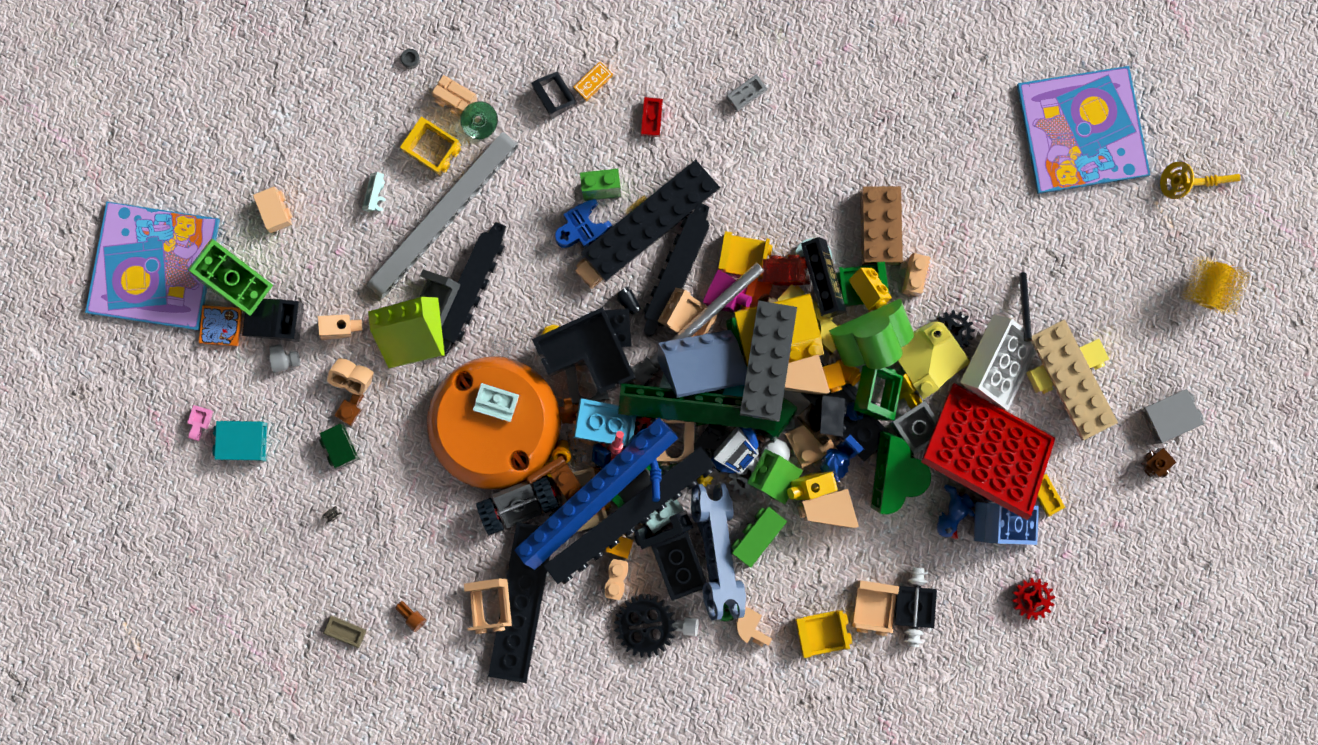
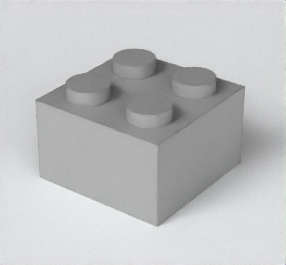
[889,401,938,455]

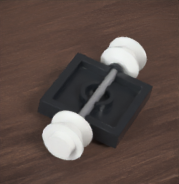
[894,567,937,647]

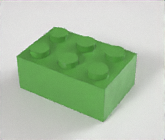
[731,507,787,568]

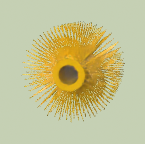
[1180,256,1251,315]

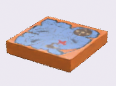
[199,305,242,347]

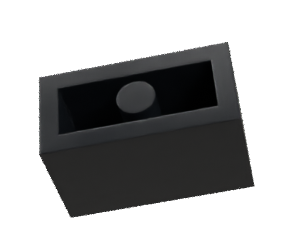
[814,396,847,440]

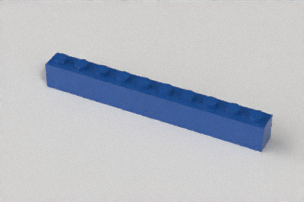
[514,418,678,570]

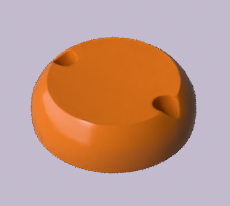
[427,356,561,490]

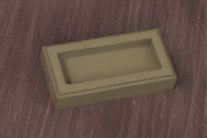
[323,615,367,648]

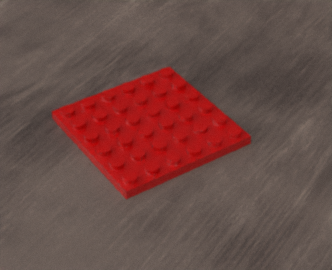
[921,383,1055,520]

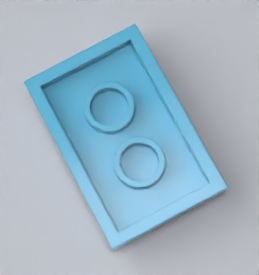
[573,398,636,447]

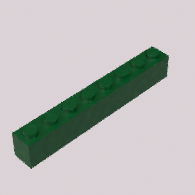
[618,384,776,431]

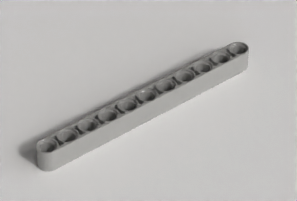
[367,132,518,299]

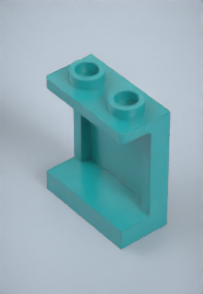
[212,421,267,461]

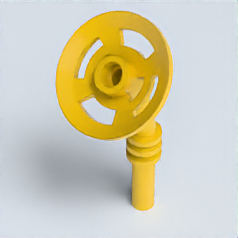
[1160,161,1241,199]

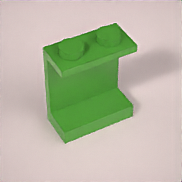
[580,168,621,201]
[747,449,803,505]

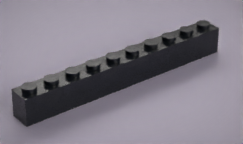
[543,447,715,585]

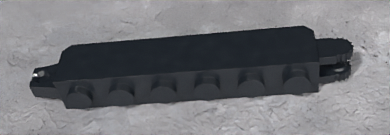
[643,203,710,337]
[442,222,507,355]

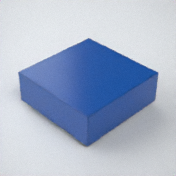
[592,443,611,469]

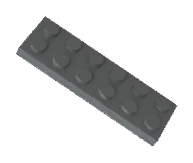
[740,301,797,422]

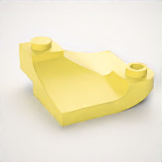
[898,322,971,399]

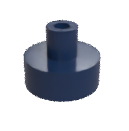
[845,401,864,421]

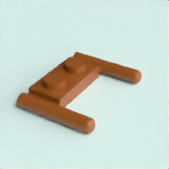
[527,455,582,501]

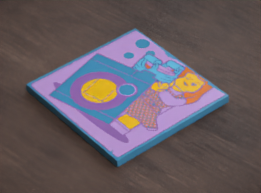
[1017,66,1150,194]
[85,201,220,331]

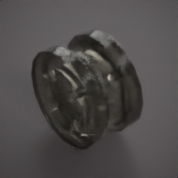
[322,506,342,524]

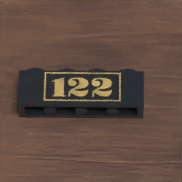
[801,237,847,318]

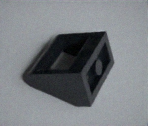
[531,71,577,119]

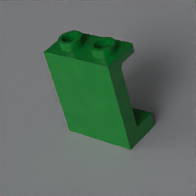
[836,261,889,307]

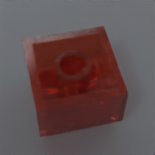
[763,255,811,286]

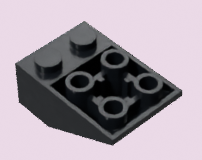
[242,299,304,342]

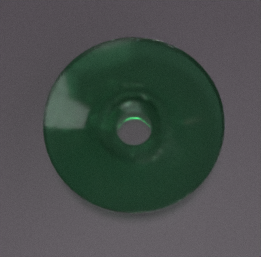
[461,101,498,139]

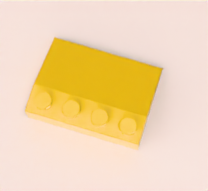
[734,294,824,367]

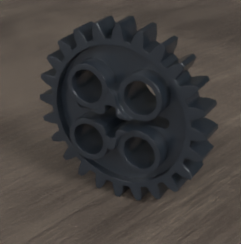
[614,594,677,658]

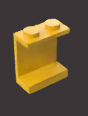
[718,231,773,279]

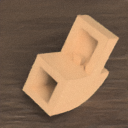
[736,606,772,647]

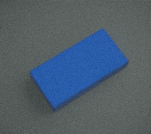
[836,435,864,459]

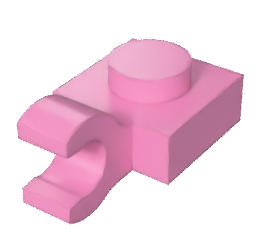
[187,405,214,441]

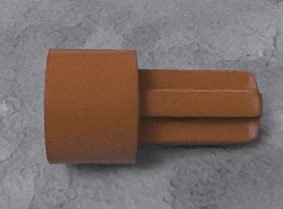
[395,601,427,632]

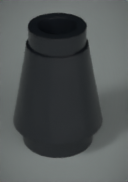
[615,286,641,315]

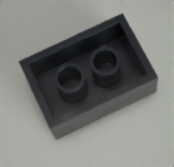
[651,532,707,601]

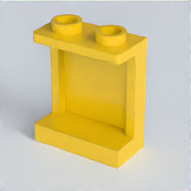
[795,610,852,658]

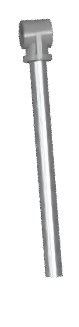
[632,262,764,386]

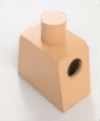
[318,315,363,340]

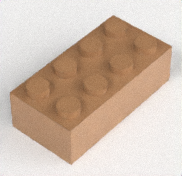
[860,186,903,266]

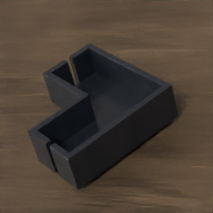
[532,307,636,396]

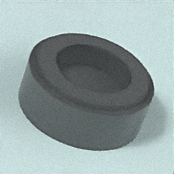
[401,49,420,69]

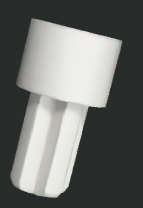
[672,617,699,636]

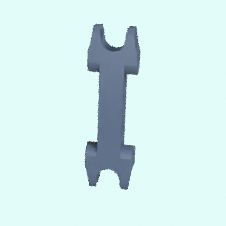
[691,484,746,621]

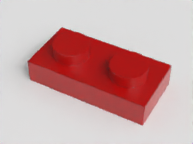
[641,97,663,137]

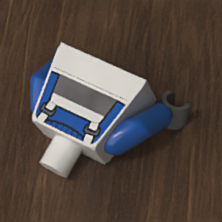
[706,427,759,474]

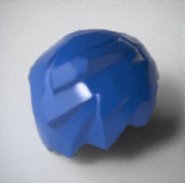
[820,449,850,482]

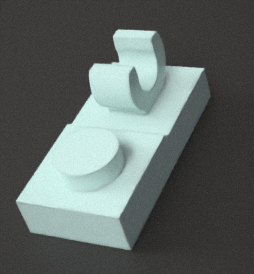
[362,172,386,212]

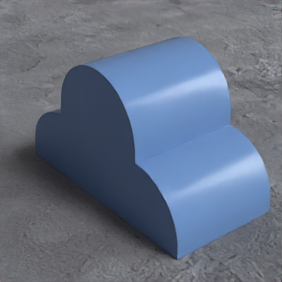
[974,502,1039,545]

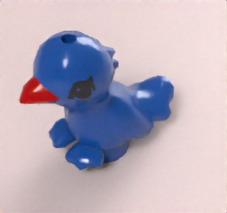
[937,484,975,539]

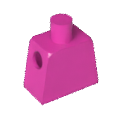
[703,270,752,313]

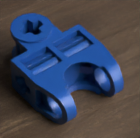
[555,199,613,249]

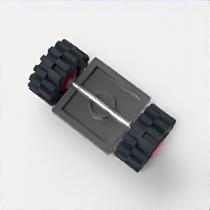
[476,475,560,536]

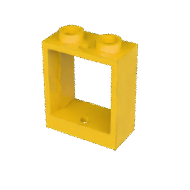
[400,116,461,176]

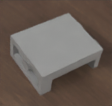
[1140,389,1204,444]

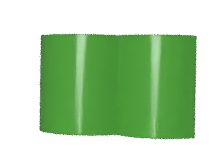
[187,238,273,316]
[829,299,914,369]

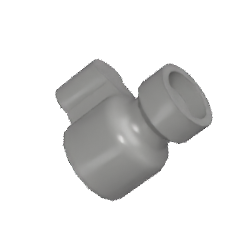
[269,344,300,373]

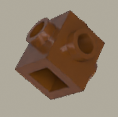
[1141,448,1177,478]

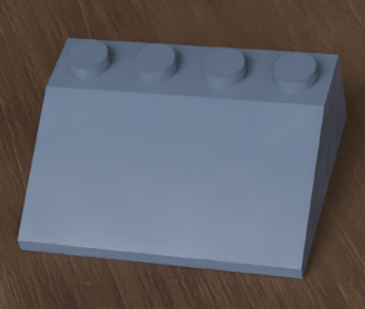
[657,330,747,398]

